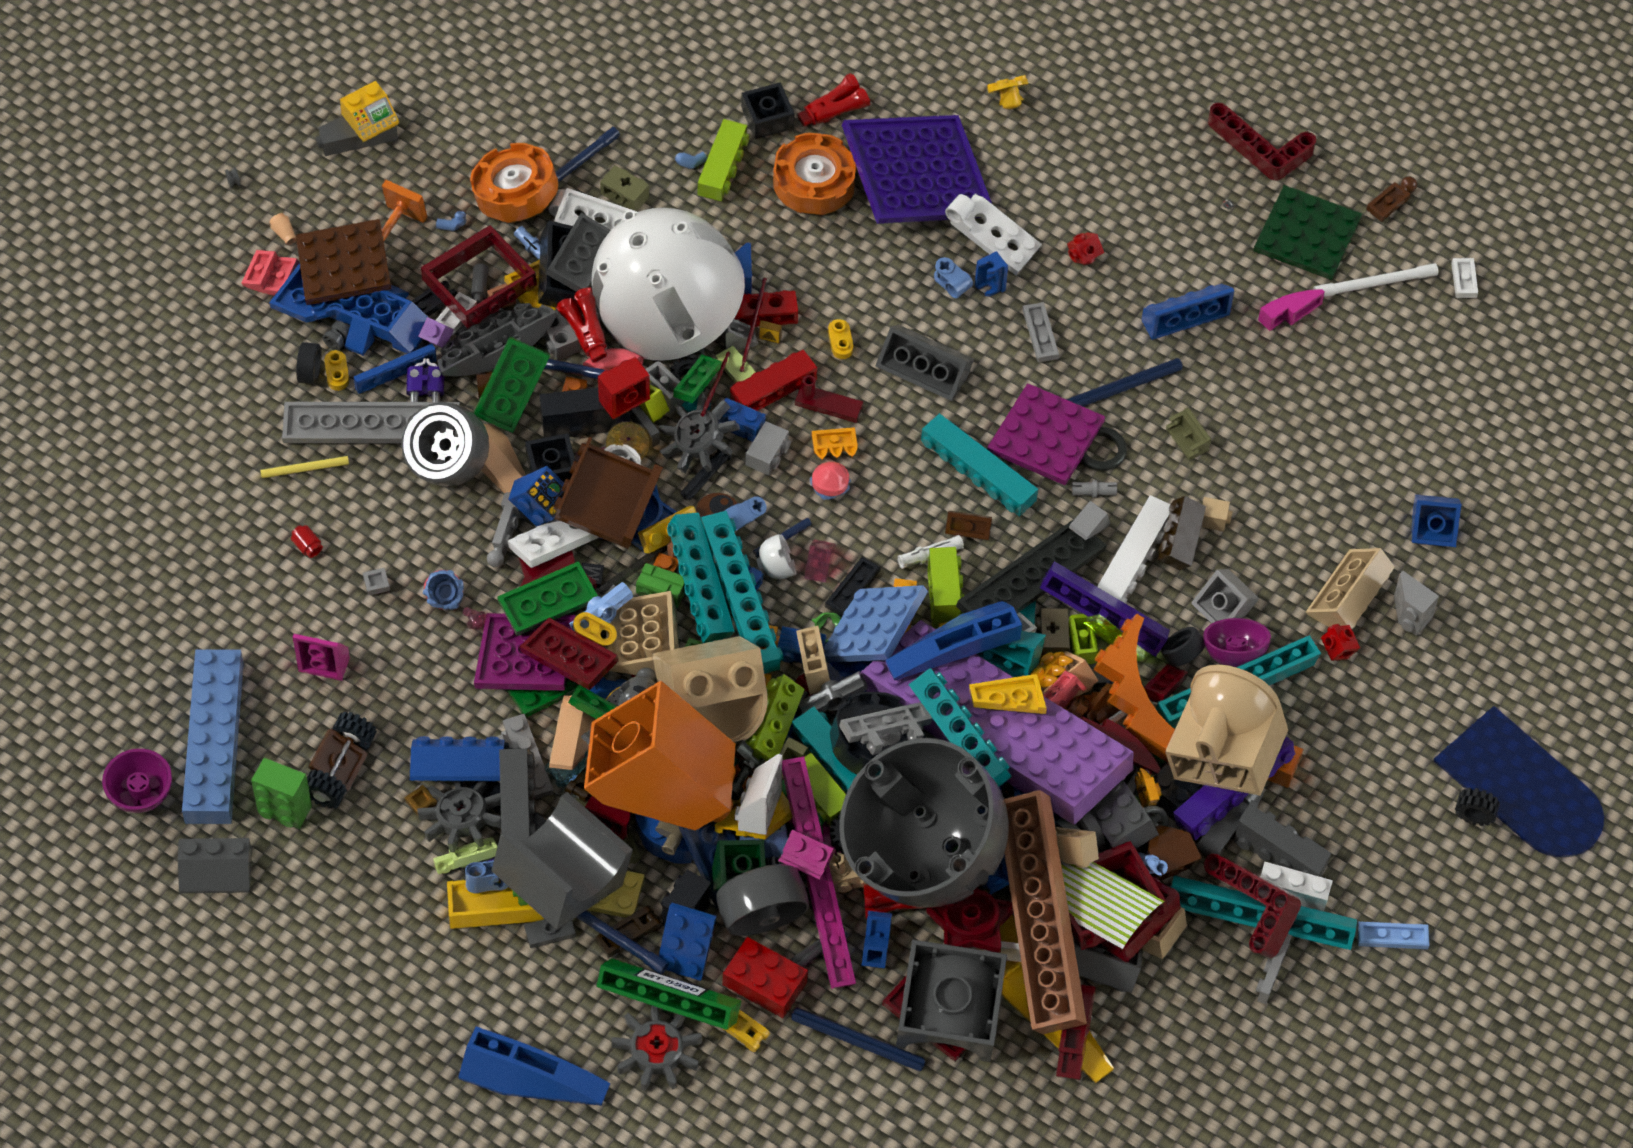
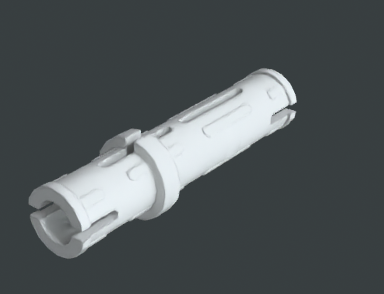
[897,535,964,569]

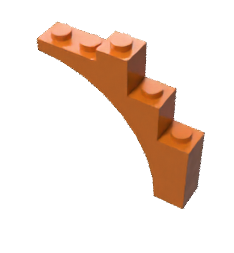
[1094,614,1175,763]

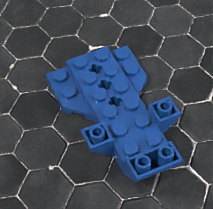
[269,263,428,356]

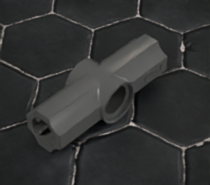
[799,671,868,713]

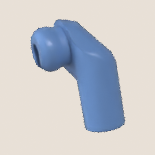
[675,152,707,169]
[436,211,467,231]

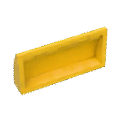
[447,879,544,929]

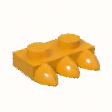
[811,427,858,460]
[1031,652,1073,688]
[1135,768,1161,808]

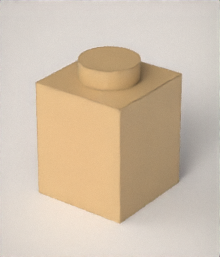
[1201,497,1233,532]

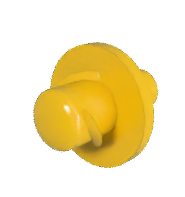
[987,75,1029,110]

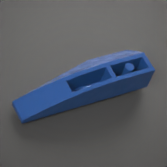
[885,601,1022,681]
[458,1026,610,1106]

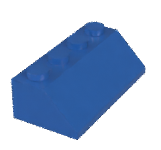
[1142,283,1234,340]
[410,736,505,781]

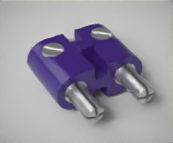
[406,359,445,402]

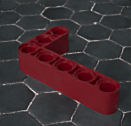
[1208,103,1317,181]
[1204,853,1301,958]

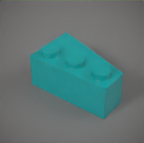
[977,631,1046,677]

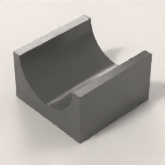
[492,792,633,929]
[896,939,1007,1062]

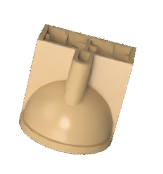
[652,636,768,743]
[1165,665,1288,795]

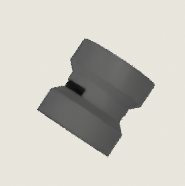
[322,321,349,351]

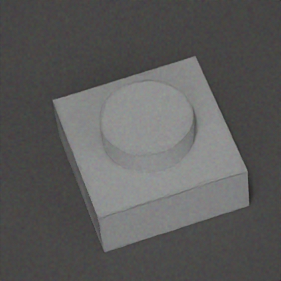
[363,568,390,596]

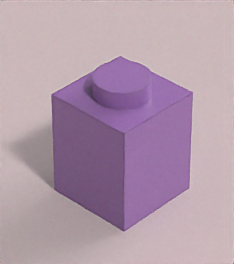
[418,317,454,348]

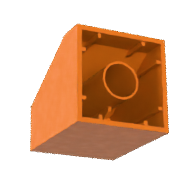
[584,681,736,831]

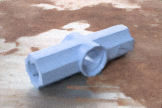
[569,582,634,632]

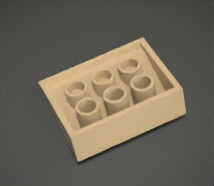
[606,591,679,675]

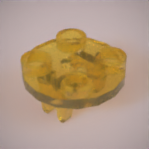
[606,422,649,461]

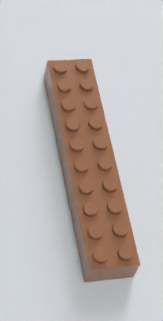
[1004,790,1087,1034]

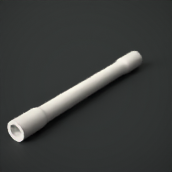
[1313,263,1438,297]

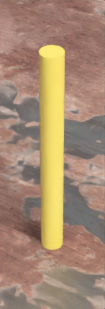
[260,456,349,478]

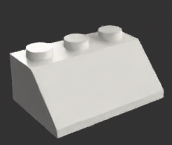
[735,754,782,835]

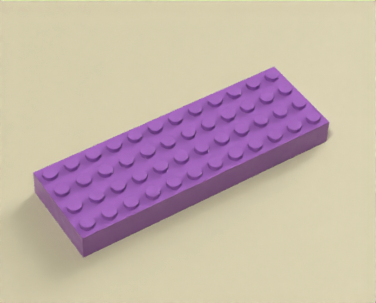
[861,620,1133,825]

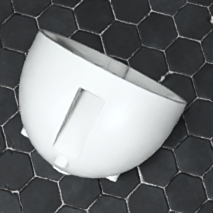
[591,207,745,361]

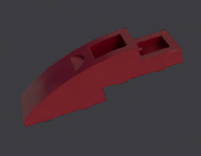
[1080,717,1160,776]
[1056,985,1096,1081]

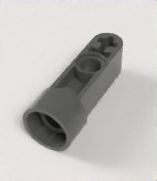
[1195,792,1263,856]

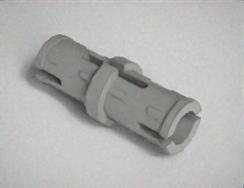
[1072,480,1117,498]

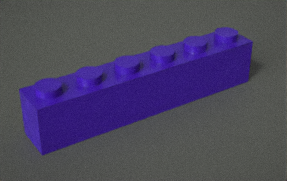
[1040,561,1170,657]
[1173,736,1295,840]

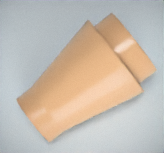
[269,213,296,245]

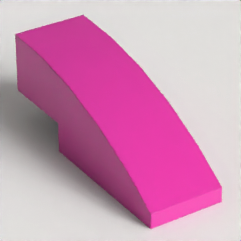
[1258,289,1325,331]

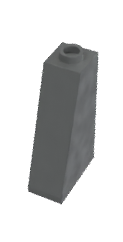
[316,116,398,156]

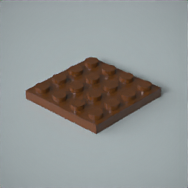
[296,219,392,305]

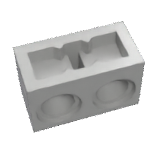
[541,309,580,360]

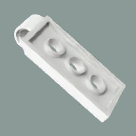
[549,188,638,230]
[945,194,1042,275]
[508,519,599,568]

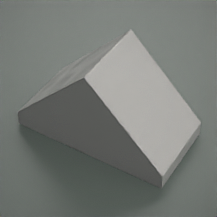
[721,319,758,350]
[1069,501,1110,540]

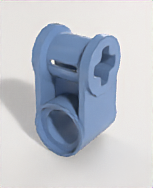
[934,257,973,298]
[725,496,767,530]
[465,860,509,893]

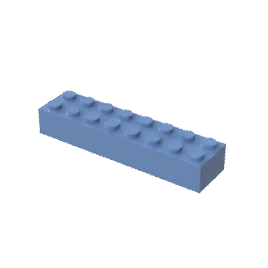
[182,649,244,824]

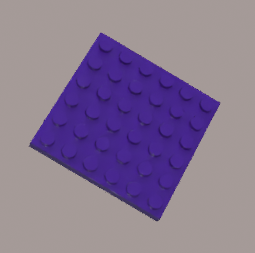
[842,115,992,224]

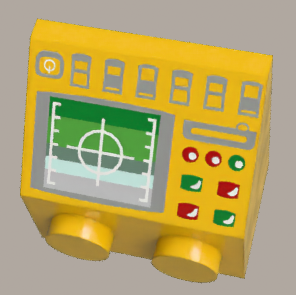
[340,81,399,142]

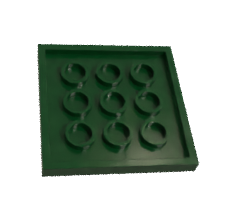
[1253,185,1362,280]

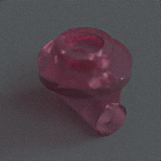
[463,607,486,629]

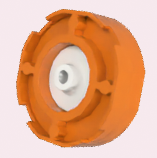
[773,133,857,215]
[470,143,558,223]

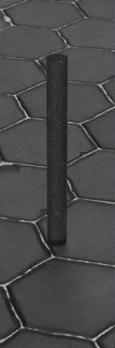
[595,545,667,597]

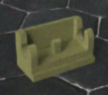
[1166,407,1211,460]

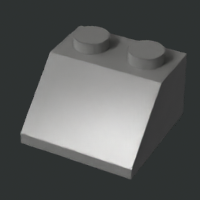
[1191,569,1259,623]
[1394,571,1439,636]

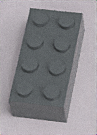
[1089,780,1159,855]

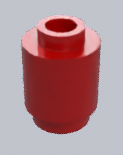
[291,525,323,558]

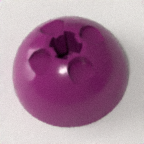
[1203,618,1271,668]
[102,748,172,813]

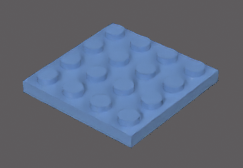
[824,585,928,663]

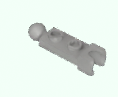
[487,492,523,567]

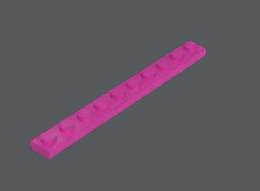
[782,757,856,989]

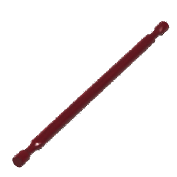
[739,277,767,372]
[700,351,731,417]

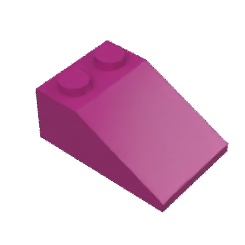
[293,634,350,681]

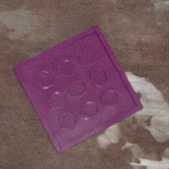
[987,383,1105,485]
[474,613,576,691]

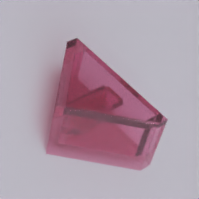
[804,539,836,583]

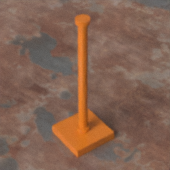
[382,180,428,241]

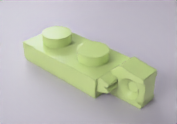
[433,837,498,874]

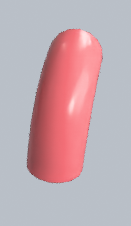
[583,348,644,370]

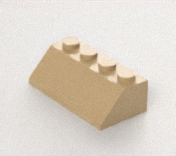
[1306,548,1395,629]

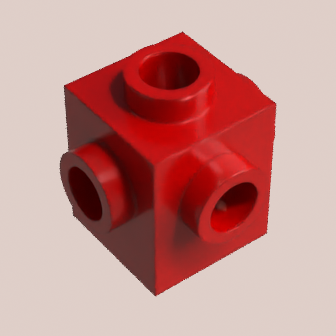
[1067,232,1105,265]
[1321,624,1360,661]

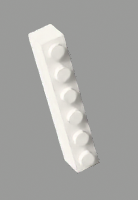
[1097,495,1170,604]

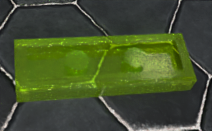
[1084,614,1148,661]

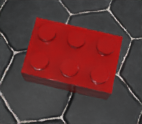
[723,937,808,1019]

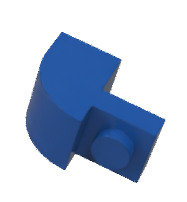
[862,911,892,968]

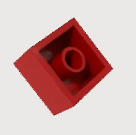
[598,357,650,419]

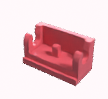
[1043,671,1087,708]

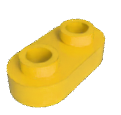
[828,319,853,359]
[324,350,349,391]
[573,612,617,646]

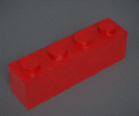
[730,349,818,411]

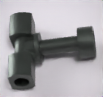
[731,740,766,800]

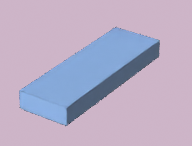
[1357,922,1429,949]

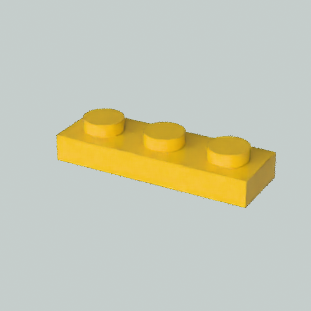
[638,506,697,554]

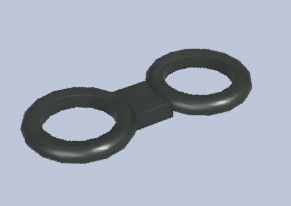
[1080,427,1127,471]

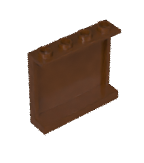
[553,437,663,549]

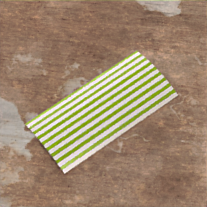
[1061,860,1164,949]

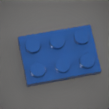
[659,903,717,981]

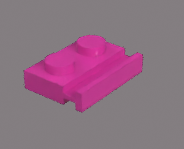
[778,830,836,880]

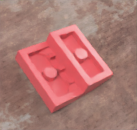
[242,250,299,295]

